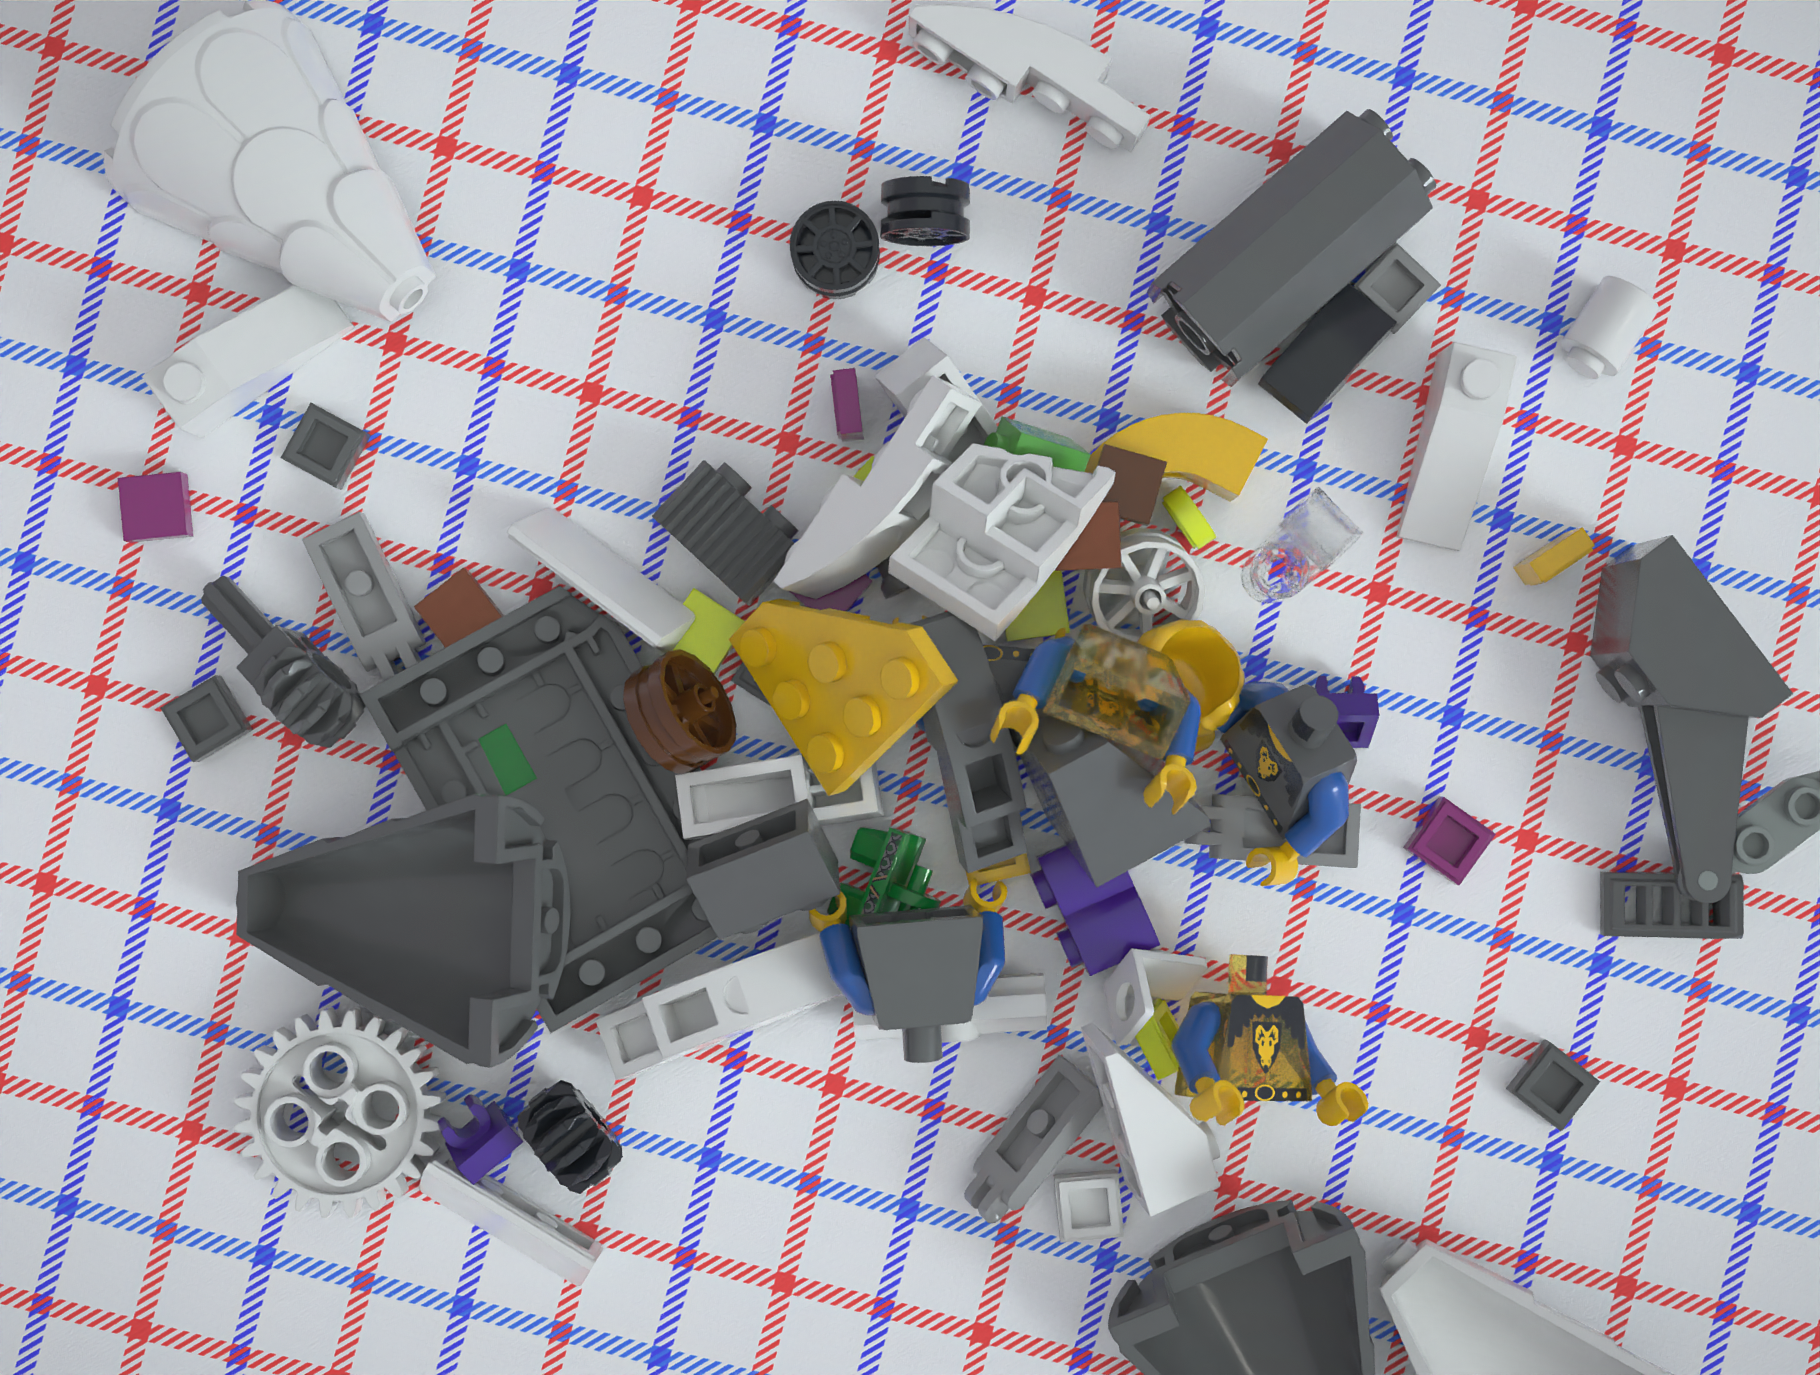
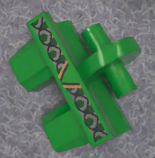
[827,827,941,927]

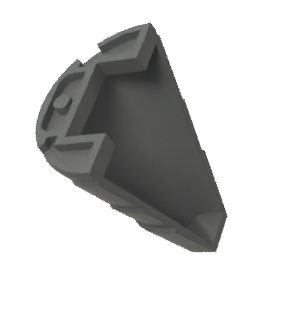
[236,794,570,1068]
[1108,1200,1375,1375]

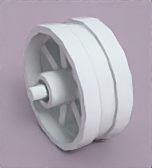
[1082,528,1206,650]

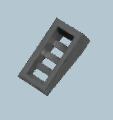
[1600,872,1744,939]

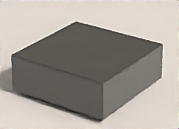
[281,402,371,490]
[161,675,253,762]
[1506,1039,1600,1131]

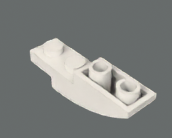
[908,4,1151,152]
[773,375,982,599]
[595,932,843,1080]

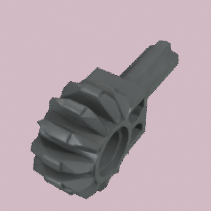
[201,576,366,748]

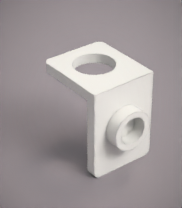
[1103,948,1208,1045]

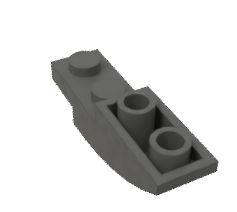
[910,611,1027,873]

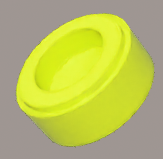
[1161,485,1217,550]

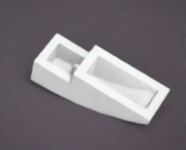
[675,755,884,840]

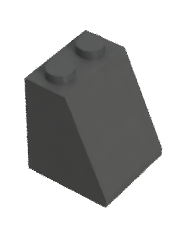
[1002,678,1211,888]

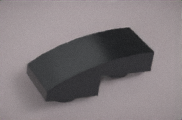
[1258,284,1397,424]

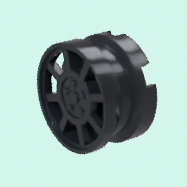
[880,176,970,246]
[790,201,880,299]

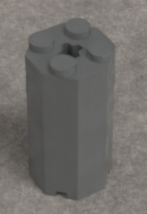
[1147,109,1437,387]

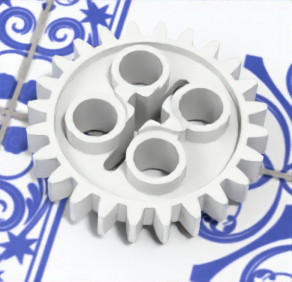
[233,1007,447,1218]

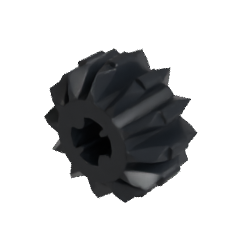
[517,1080,623,1194]

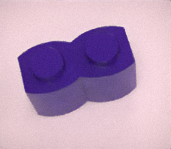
[1030,844,1160,976]

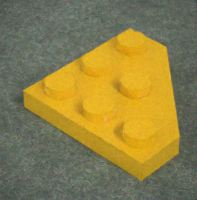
[729,598,958,796]

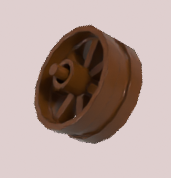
[623,649,737,775]

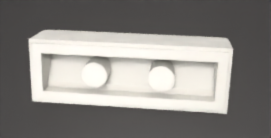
[506,507,696,653]
[419,1150,604,1286]

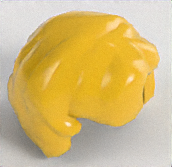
[1125,619,1245,744]

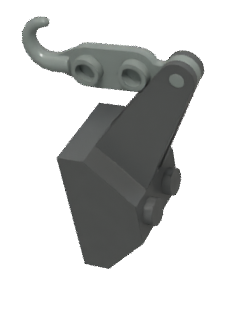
[1590,535,1820,903]

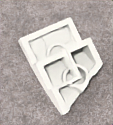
[888,443,1116,641]

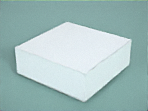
[1053,1169,1124,1243]

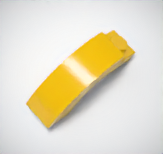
[1084,413,1268,502]

